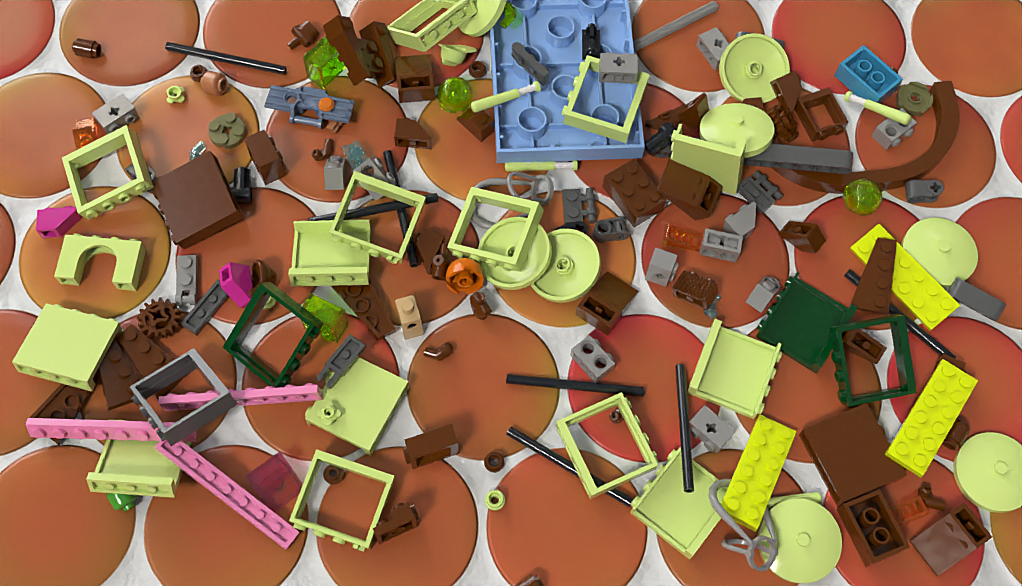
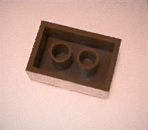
[602,159,667,228]
[837,489,910,567]

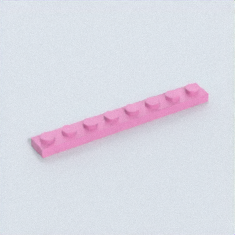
[158,383,322,411]
[25,418,197,443]
[155,440,300,550]

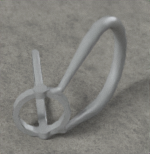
[471,172,554,230]
[709,479,778,571]

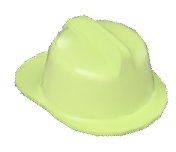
[438,44,477,66]

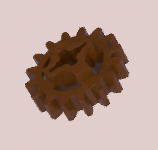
[767,105,798,142]
[137,297,182,340]

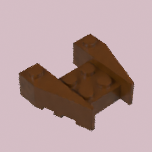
[323,15,395,88]

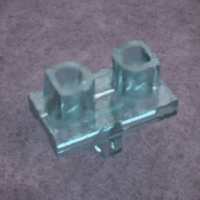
[341,140,372,172]

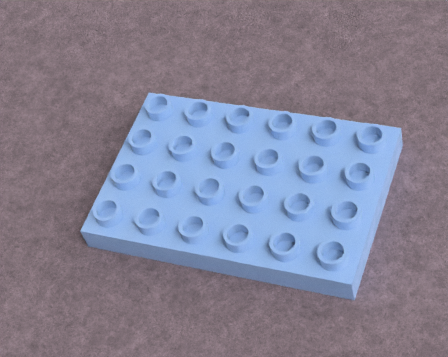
[489,0,645,163]

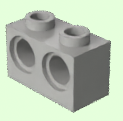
[871,108,917,151]
[353,155,396,201]
[699,229,743,263]
[570,335,615,383]

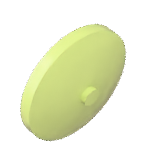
[459,0,507,37]
[719,33,790,104]
[700,103,774,158]
[478,217,552,290]
[901,218,978,288]
[531,229,601,303]
[953,432,1022,513]
[757,498,842,583]

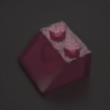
[245,452,303,512]

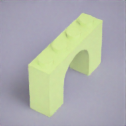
[54,234,146,291]

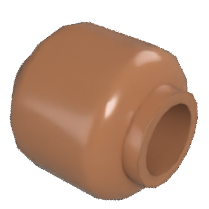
[200,71,228,96]

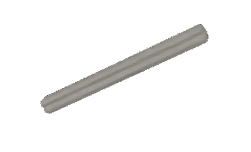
[633,1,719,51]

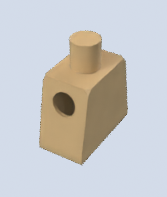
[395,295,424,340]

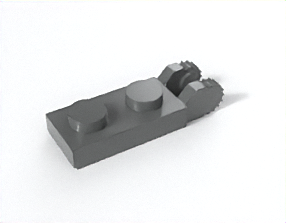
[511,42,550,86]
[317,334,366,389]

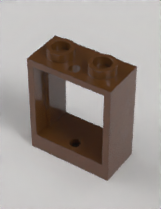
[794,88,848,142]
[402,424,459,469]

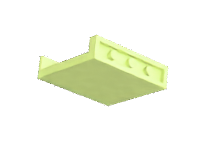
[671,124,746,195]
[289,220,371,287]
[12,303,123,391]
[687,319,782,419]
[305,357,409,456]
[86,420,191,498]
[630,447,728,560]

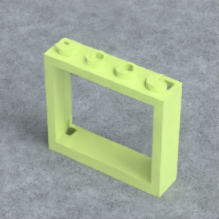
[387,0,477,52]
[561,55,650,143]
[62,125,153,220]
[329,171,426,264]
[447,187,544,272]
[555,392,659,499]
[289,449,396,552]

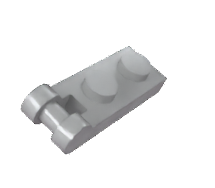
[175,255,198,306]

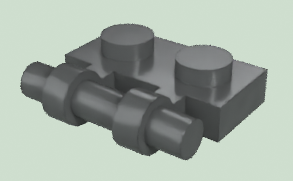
[737,170,784,214]
[562,188,597,225]

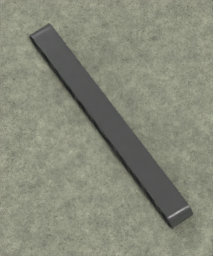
[651,134,853,174]

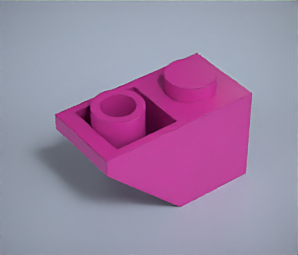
[36,206,82,238]
[219,262,252,308]

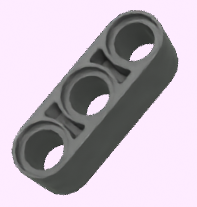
[948,278,1007,322]

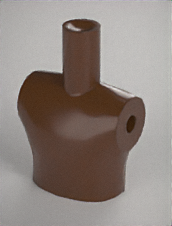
[287,20,320,50]
[432,244,451,281]
[470,291,492,320]

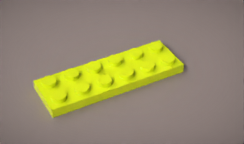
[850,224,960,331]
[884,359,978,478]
[721,414,797,532]

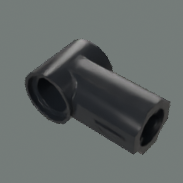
[644,122,677,157]
[231,167,252,204]

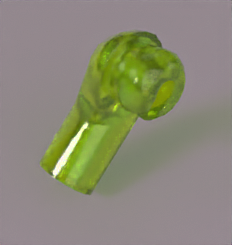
[500,2,517,29]

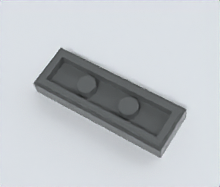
[180,279,229,336]

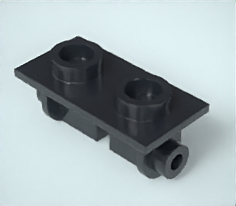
[582,23,600,60]

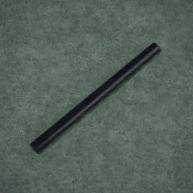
[165,42,287,75]
[383,150,419,267]
[308,193,439,221]
[844,269,956,358]
[675,364,694,493]
[506,374,644,397]
[506,426,634,507]

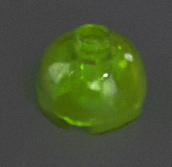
[437,77,473,113]
[843,178,882,216]

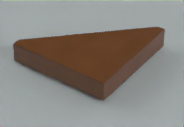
[645,104,685,130]

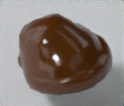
[248,259,277,296]

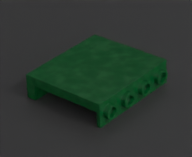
[756,271,858,374]

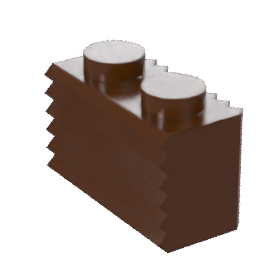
[672,270,719,310]

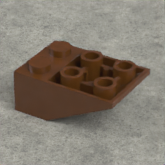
[395,54,435,103]
[656,159,722,220]
[576,271,639,336]
[910,502,992,576]

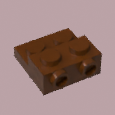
[373,503,419,544]

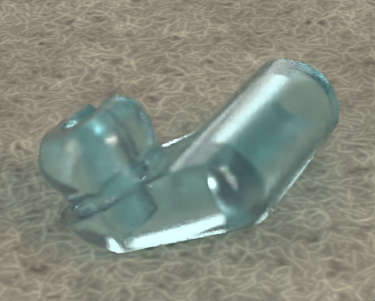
[189,141,206,161]
[703,293,721,319]

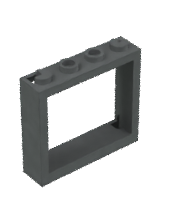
[130,348,236,446]

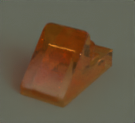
[72,118,97,150]

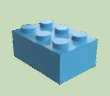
[834,45,903,104]

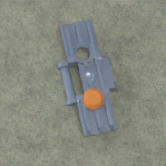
[264,85,355,129]

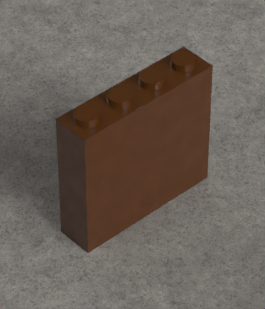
[152,151,244,250]
[799,403,907,507]

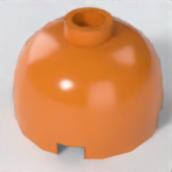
[446,258,484,295]

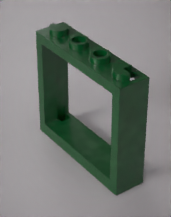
[222,282,324,388]
[828,314,917,406]

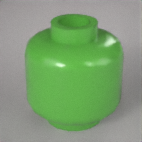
[106,493,138,512]

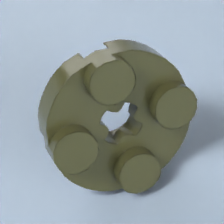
[896,82,933,117]
[208,113,246,149]

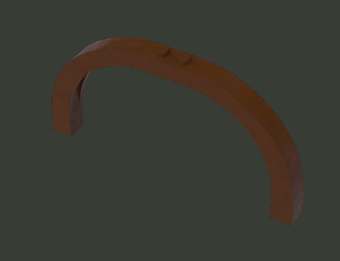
[742,81,959,194]

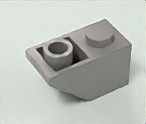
[324,156,346,190]
[723,201,756,241]
[746,275,782,313]

